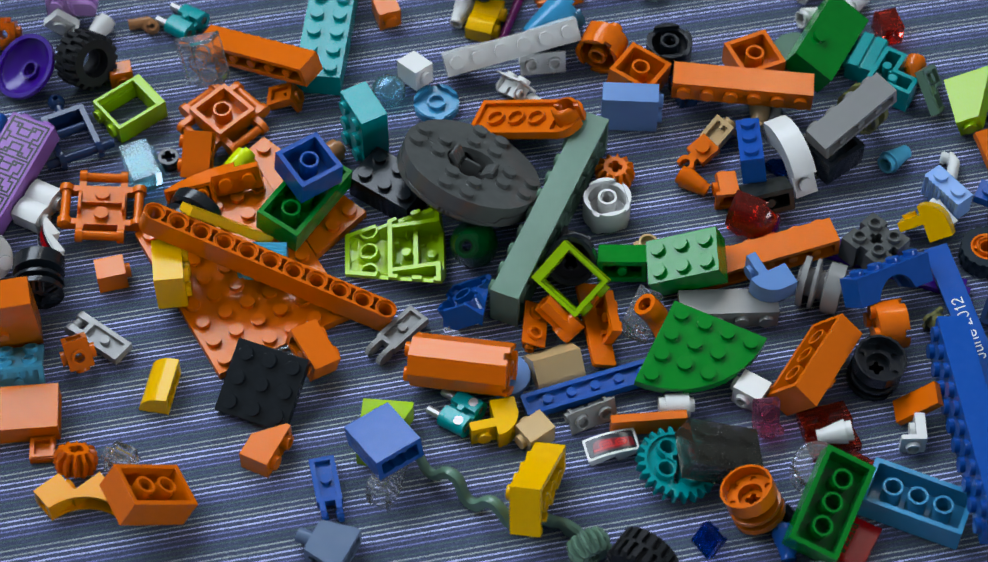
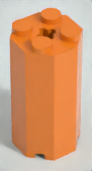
[403,332,518,397]

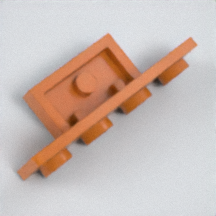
[575,283,623,368]

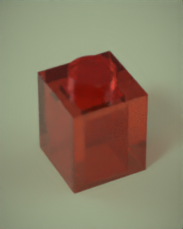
[871,8,905,45]

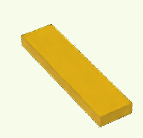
[179,201,274,242]

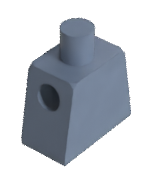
[295,520,362,562]

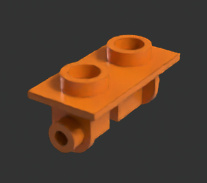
[521,300,547,353]

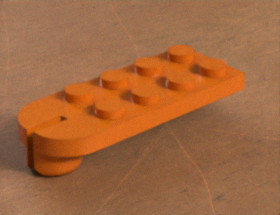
[471,97,586,139]

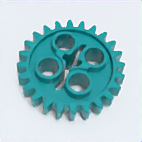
[635,426,719,504]

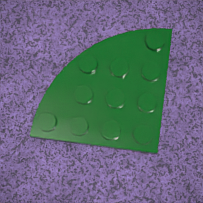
[634,300,767,393]

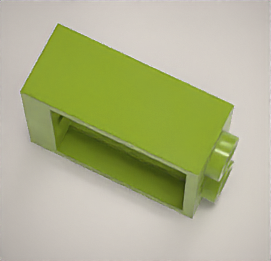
[93,74,168,144]
[531,240,611,318]

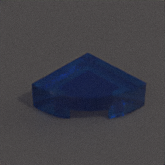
[765,158,788,177]

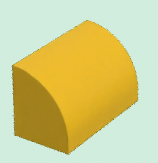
[139,358,181,415]

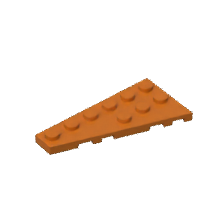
[249,136,367,259]

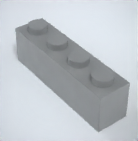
[806,72,897,159]
[677,288,780,328]

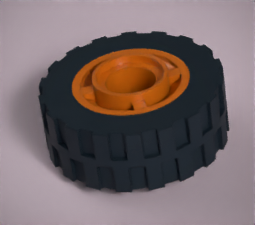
[958,226,988,279]

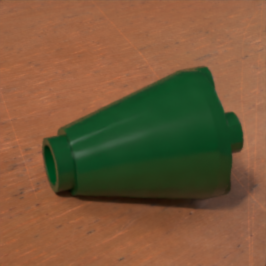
[450,222,498,268]

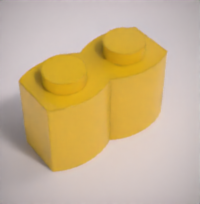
[465,0,508,42]

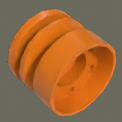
[720,464,786,535]

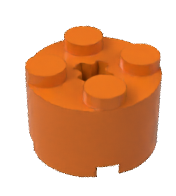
[575,21,628,74]
[863,298,911,348]

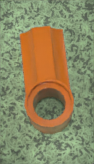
[535,294,585,344]

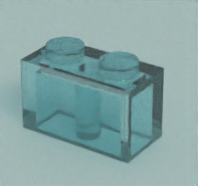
[119,138,165,192]

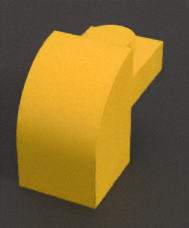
[897,202,956,243]
[469,396,518,448]

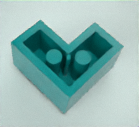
[867,46,918,112]

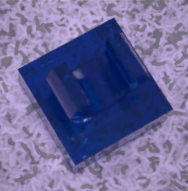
[691,521,728,559]

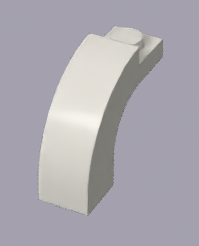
[763,115,818,199]

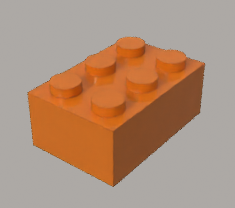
[99,464,198,526]

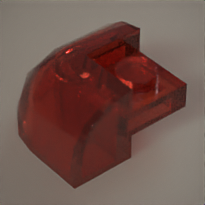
[725,190,781,240]

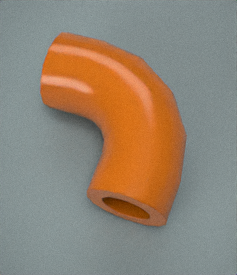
[634,294,668,338]

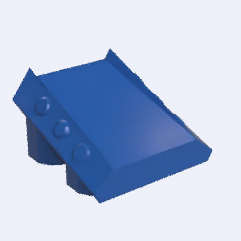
[437,274,492,334]

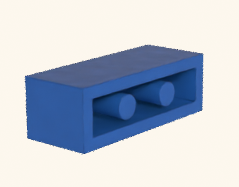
[735,118,767,184]

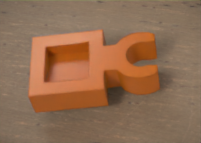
[677,133,720,170]

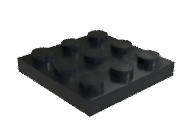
[214,338,311,428]

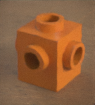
[0,17,22,50]
[59,332,97,373]

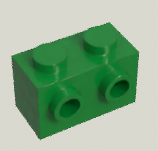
[597,244,647,282]

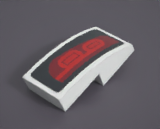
[37,218,65,255]
[582,428,640,466]

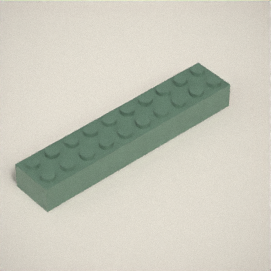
[487,112,609,327]

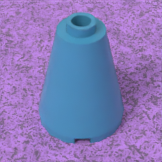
[522,0,586,32]

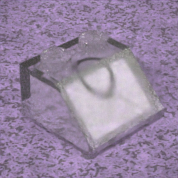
[174,31,231,87]

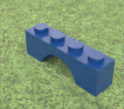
[840,249,933,309]

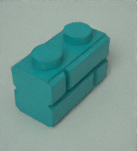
[842,32,888,83]

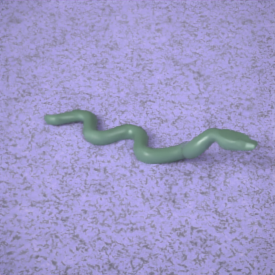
[416,455,584,538]

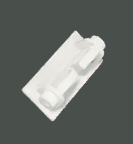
[518,50,566,76]
[496,70,536,100]

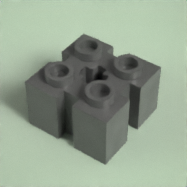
[838,212,911,269]

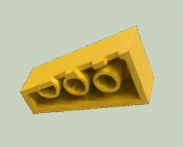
[505,442,566,538]

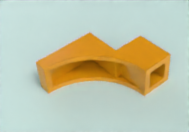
[33,472,115,521]

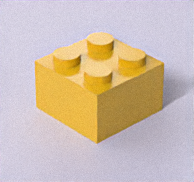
[151,240,192,309]

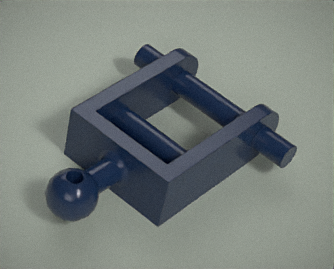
[40,94,115,172]

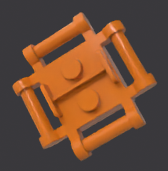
[176,81,270,156]
[56,170,147,244]

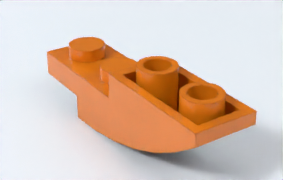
[164,162,264,204]

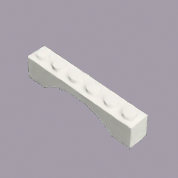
[441,16,582,77]

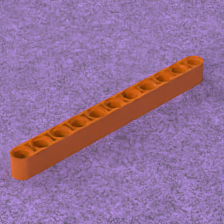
[139,202,397,331]

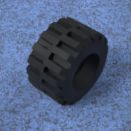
[54,28,118,91]
[607,527,679,562]

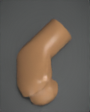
[128,16,160,35]

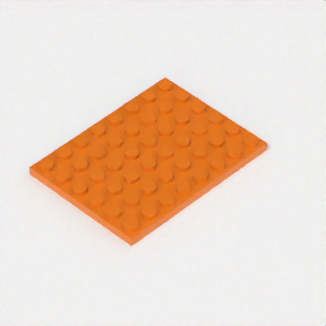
[135,176,350,379]

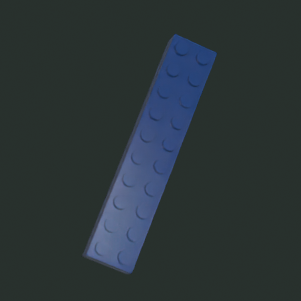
[926,316,988,544]

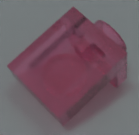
[752,396,784,439]

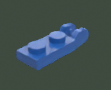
[308,455,345,522]

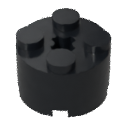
[646,23,693,76]
[547,233,598,286]

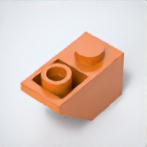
[239,423,294,478]

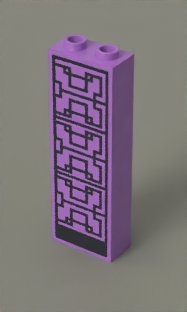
[0,112,60,236]

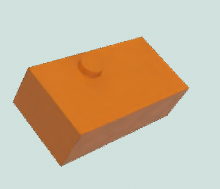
[0,276,44,348]
[766,313,863,416]

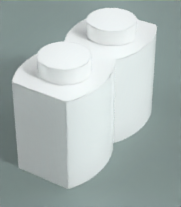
[11,179,62,234]

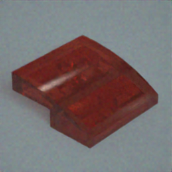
[796,400,862,463]

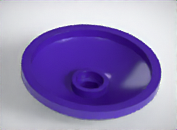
[0,34,55,100]

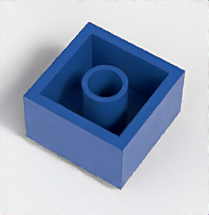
[274,132,343,203]

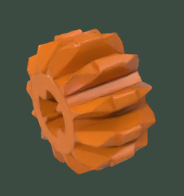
[595,153,635,189]
[53,441,98,479]

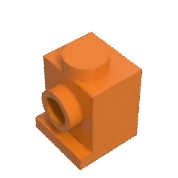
[711,171,740,210]

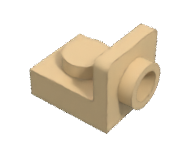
[699,114,737,149]

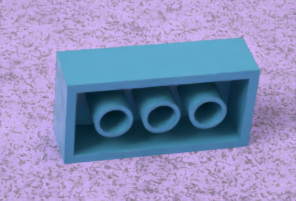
[857,457,969,550]

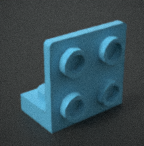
[0,343,46,387]

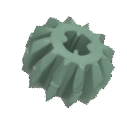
[566,526,612,562]

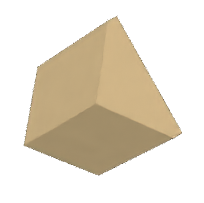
[524,342,586,390]

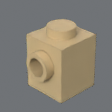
[514,409,555,451]

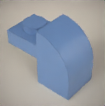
[744,252,798,303]

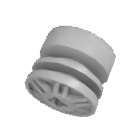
[794,255,848,315]

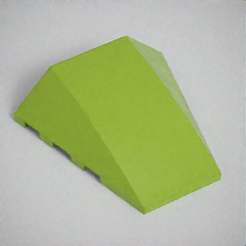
[345,207,447,283]

